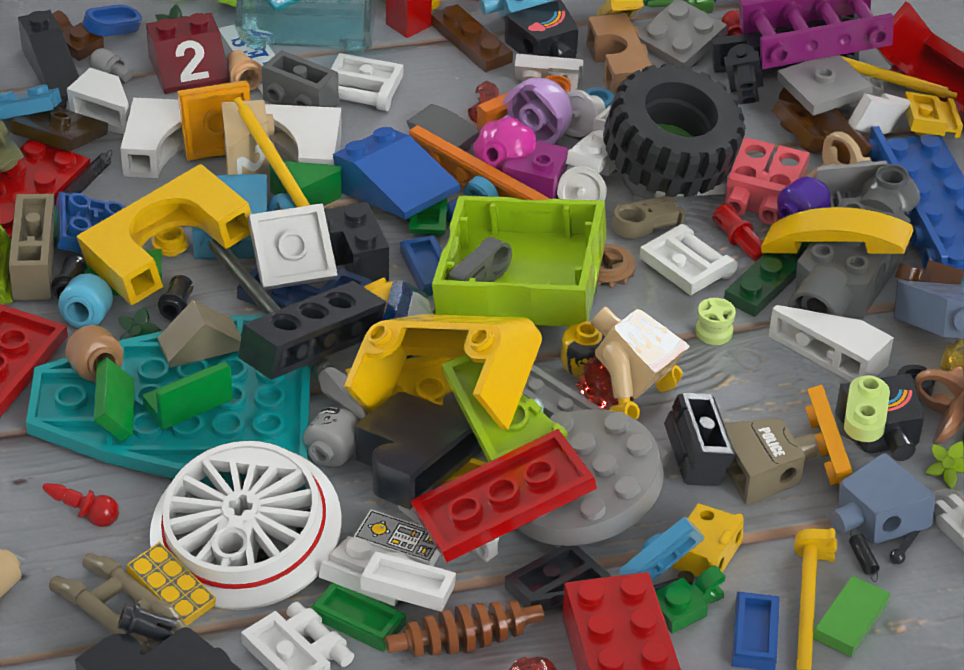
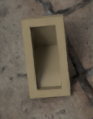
[158,299,241,368]

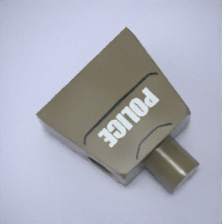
[724,418,818,505]

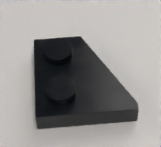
[505,545,612,611]

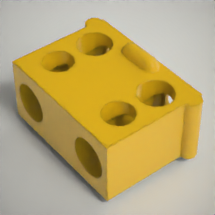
[670,503,744,577]

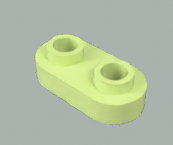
[844,375,890,442]

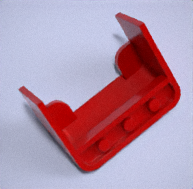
[876,1,964,123]

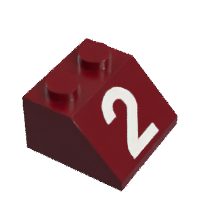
[146,12,230,94]

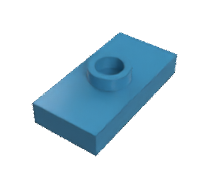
[619,516,705,581]

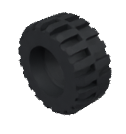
[603,64,746,197]

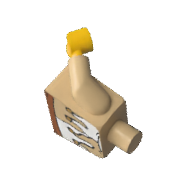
[591,306,690,420]

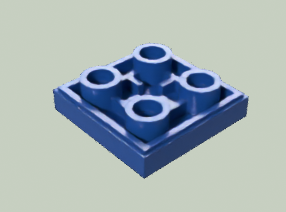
[56,192,127,254]

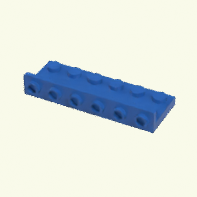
[866,126,964,280]

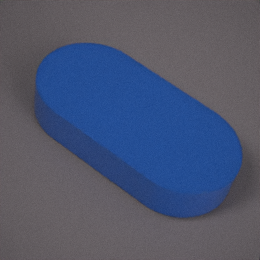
[82,4,142,36]

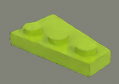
[442,354,568,462]

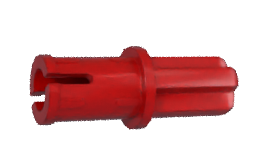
[712,204,765,262]

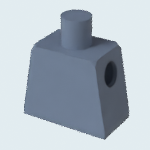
[829,453,935,544]

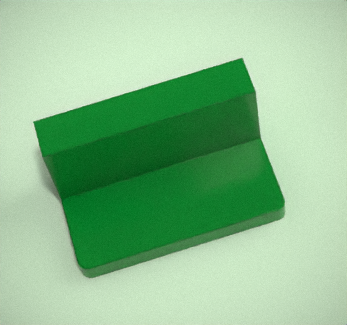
[142,362,233,430]

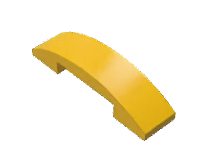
[761,207,913,254]

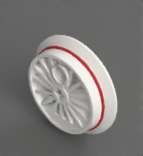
[150,441,342,610]

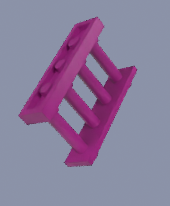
[739,0,894,69]

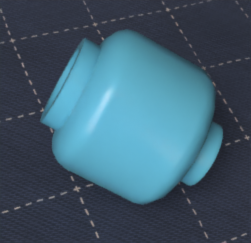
[58,273,113,329]

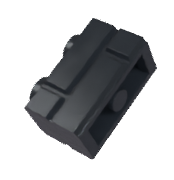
[664,393,735,486]

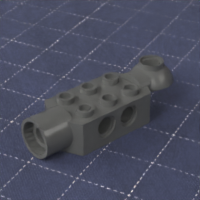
[788,164,921,318]

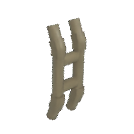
[49,553,187,655]

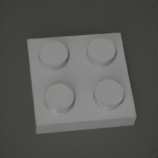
[638,0,728,68]

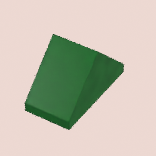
[270,161,342,206]

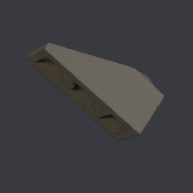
[9,194,54,301]

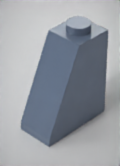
[894,280,964,339]

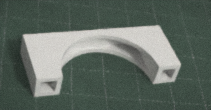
[120,97,342,178]

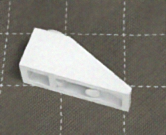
[768,305,894,382]

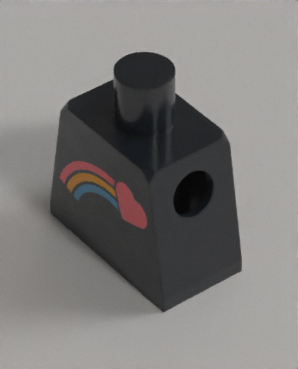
[505,0,579,59]
[835,373,924,461]

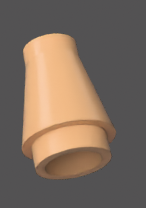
[227,50,262,91]

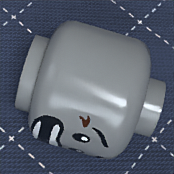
[303,407,358,467]

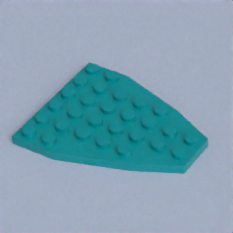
[26,315,311,492]

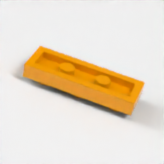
[805,385,853,487]

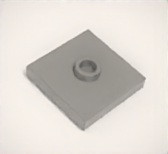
[777,55,873,116]

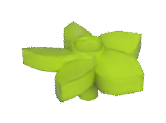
[925,441,964,489]

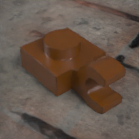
[52,10,104,61]
[895,260,964,285]

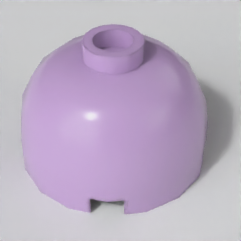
[503,78,573,144]

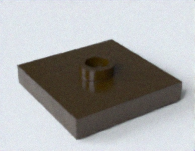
[10,106,108,152]

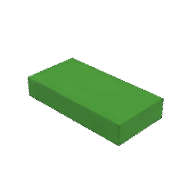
[813,575,891,657]

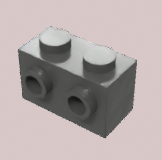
[262,50,339,108]

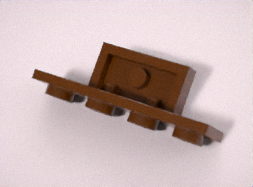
[771,87,872,165]

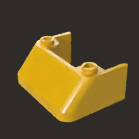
[344,314,542,430]

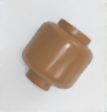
[65,325,123,383]

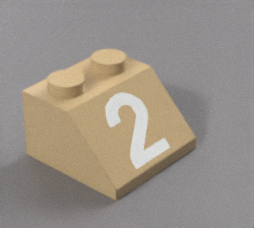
[222,100,274,179]

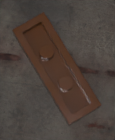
[431,4,513,73]

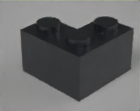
[324,202,389,282]

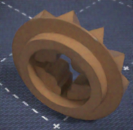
[597,243,636,288]

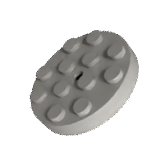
[517,409,664,546]

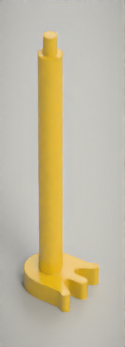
[841,56,957,99]
[234,97,333,209]
[794,528,837,670]

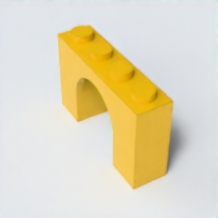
[76,164,252,306]

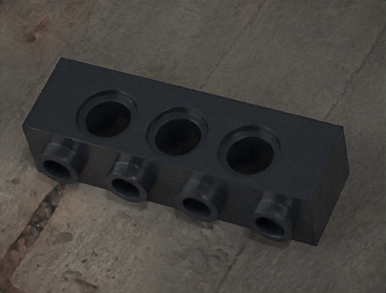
[238,281,386,380]

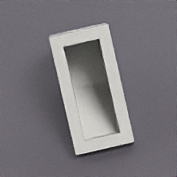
[67,68,130,134]

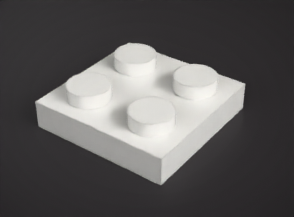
[247,203,337,290]

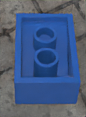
[332,127,461,219]

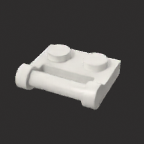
[331,53,403,111]
[639,224,738,296]

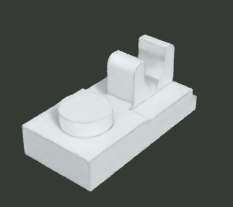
[515,54,583,91]

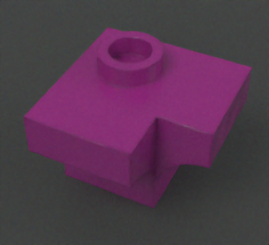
[503,141,570,199]

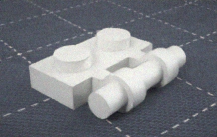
[241,602,354,670]

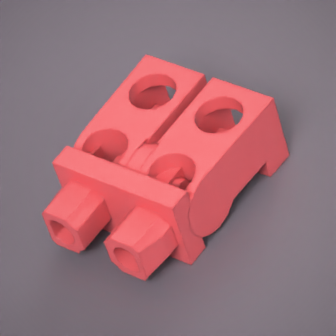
[725,137,810,225]

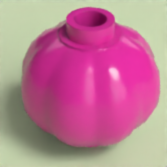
[474,117,536,172]

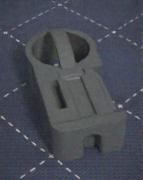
[449,237,512,282]

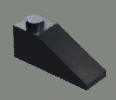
[18,10,79,101]

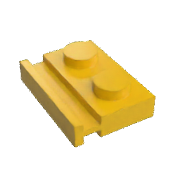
[904,91,963,138]

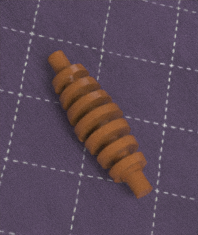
[385,600,544,657]

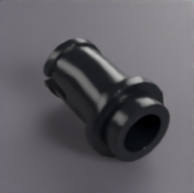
[51,255,87,299]
[158,275,194,320]
[117,601,177,642]

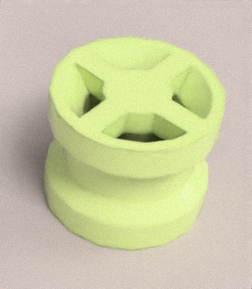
[695,298,736,345]

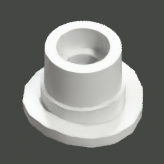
[566,89,606,138]
[557,165,607,201]

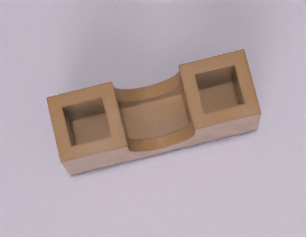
[586,13,655,95]

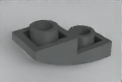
[406,104,480,152]

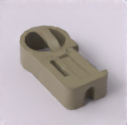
[611,196,685,239]

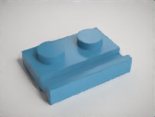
[0,85,62,120]

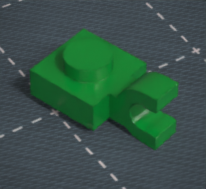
[655,565,725,634]

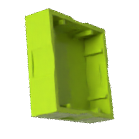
[432,196,607,327]

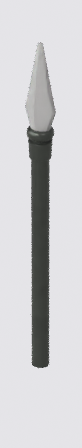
[209,239,366,419]

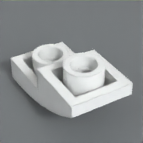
[848,93,911,134]

